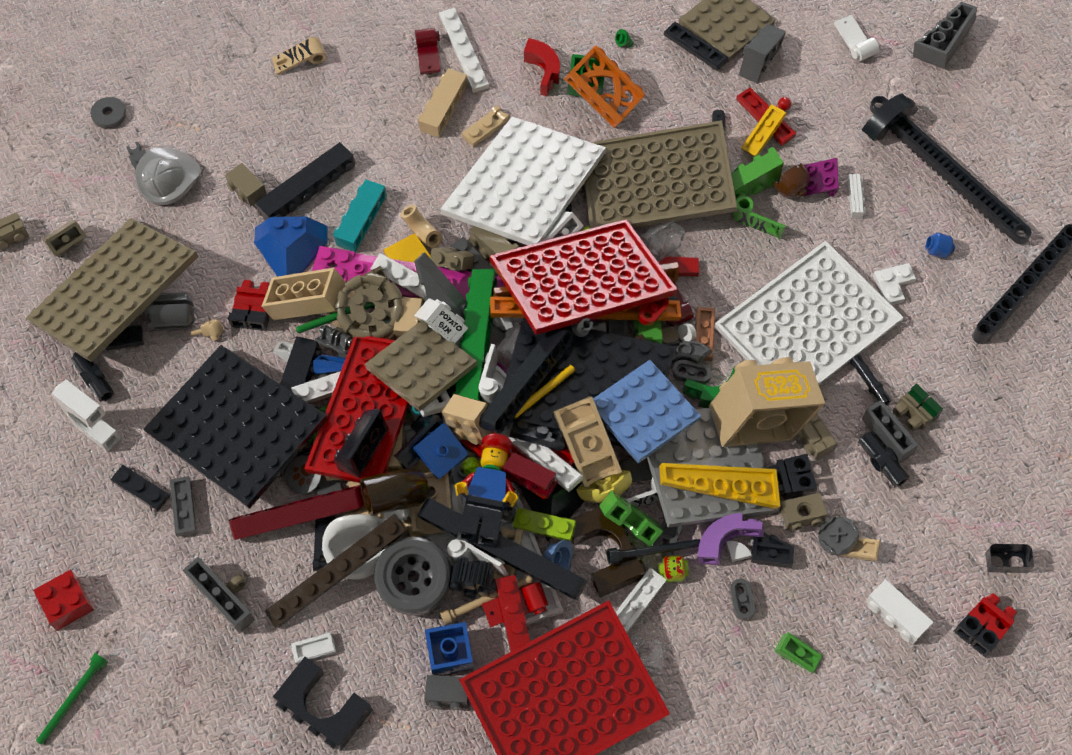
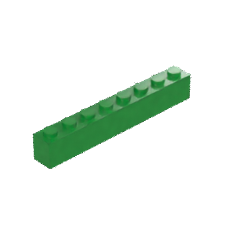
[452,269,498,402]

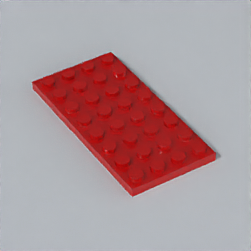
[304,336,410,483]

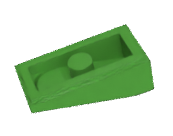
[774,632,823,673]

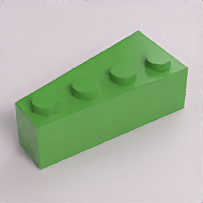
[731,147,784,200]

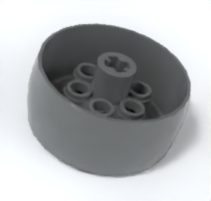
[374,537,452,615]

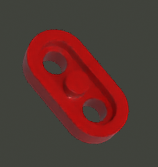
[638,297,669,326]

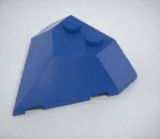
[254,216,328,277]

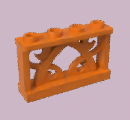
[564,45,645,128]

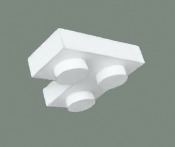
[873,263,916,305]

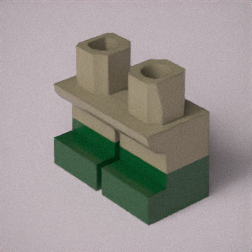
[893,383,943,432]

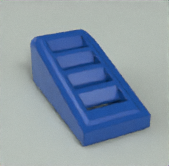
[313,354,346,374]

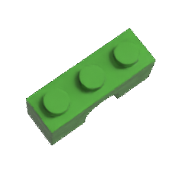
[599,490,663,546]

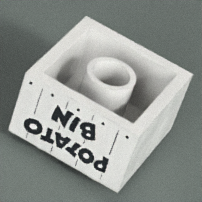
[414,298,468,344]

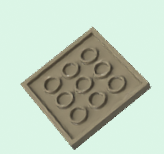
[679,0,775,62]
[365,320,477,412]

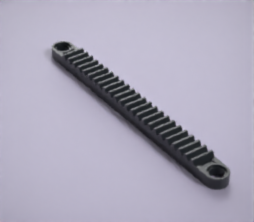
[870,96,1032,244]

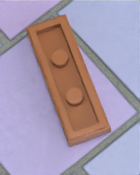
[695,307,716,361]

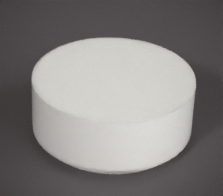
[678,323,696,341]

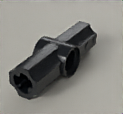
[71,352,114,402]
[858,431,909,488]

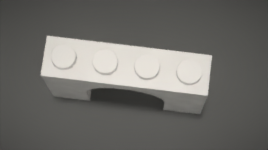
[51,379,121,452]

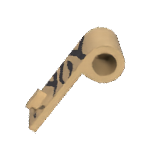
[272,37,326,75]

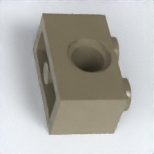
[780,493,828,531]

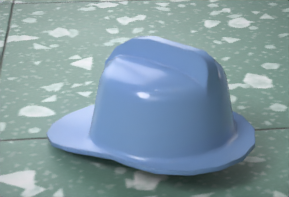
[543,540,573,571]

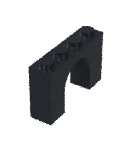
[273,657,373,751]

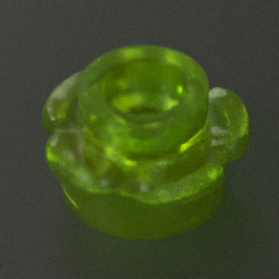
[462,457,481,475]

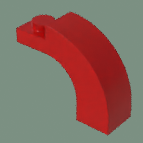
[524,38,560,96]

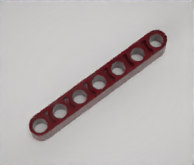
[228,485,365,540]

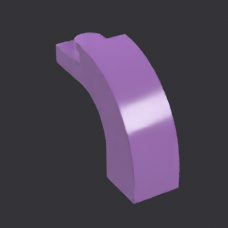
[698,513,764,565]

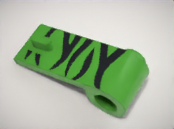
[732,196,785,239]

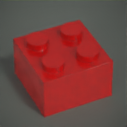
[33,569,94,631]

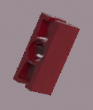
[502,452,558,499]

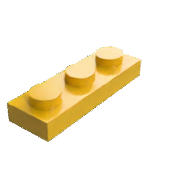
[741,104,787,157]

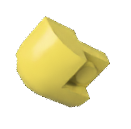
[576,470,632,503]

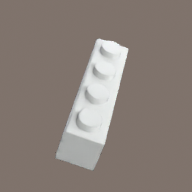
[847,174,866,218]

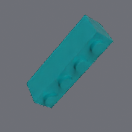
[333,179,387,253]

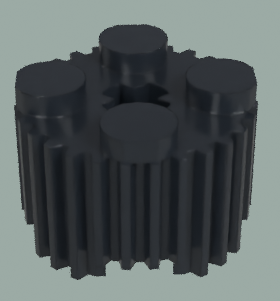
[449,557,494,598]

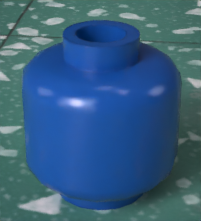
[925,232,955,259]

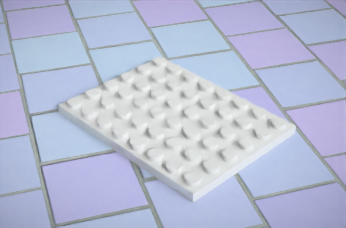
[440,117,606,245]
[714,241,904,385]

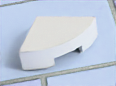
[726,541,752,562]

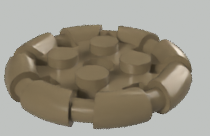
[335,273,404,340]

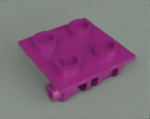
[803,158,839,196]

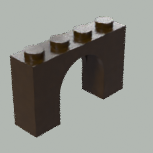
[570,507,646,598]

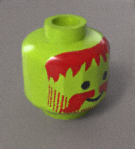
[659,555,689,583]

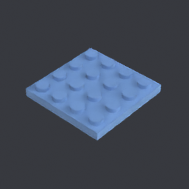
[593,360,701,463]

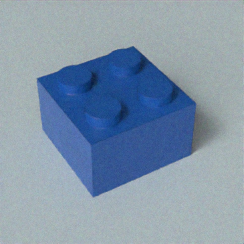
[425,622,474,676]

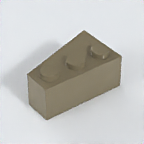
[469,226,519,271]

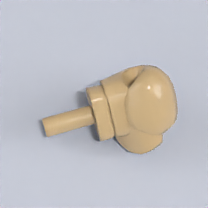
[191,319,224,341]

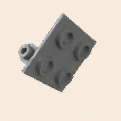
[315,325,353,355]

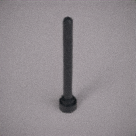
[606,539,700,565]

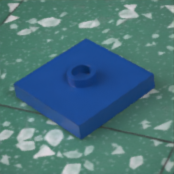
[413,423,468,479]

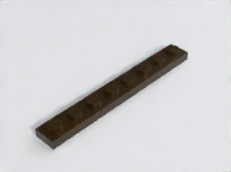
[265,514,407,628]

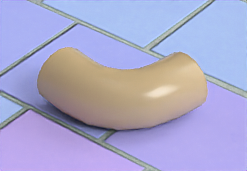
[400,205,442,248]

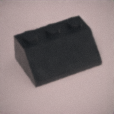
[334,409,389,478]

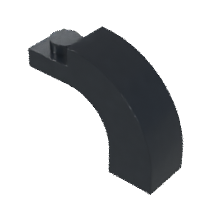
[861,93,919,141]

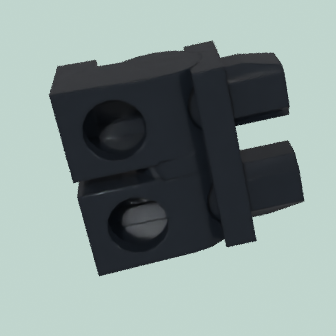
[766,454,817,500]

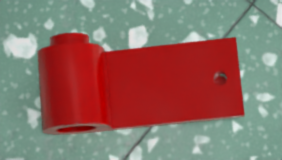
[482,582,549,628]

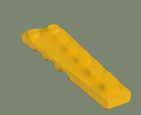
[659,463,781,509]

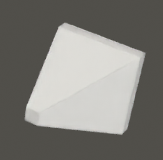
[273,341,294,362]

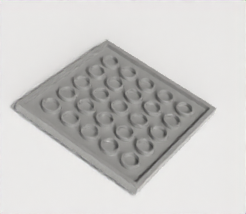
[647,408,780,527]

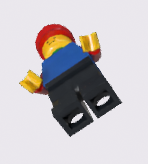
[454,433,518,547]

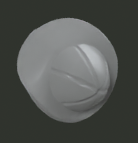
[135,147,201,205]

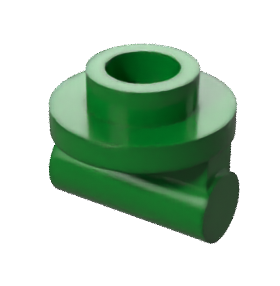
[615,29,634,47]

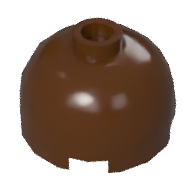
[773,163,810,198]

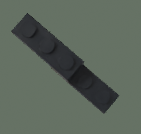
[394,386,456,469]

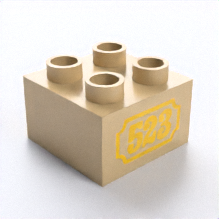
[709,357,825,447]

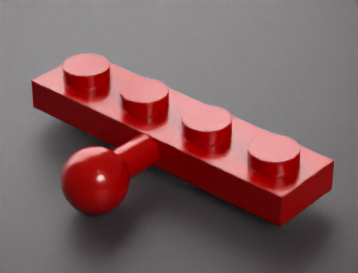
[736,87,796,146]

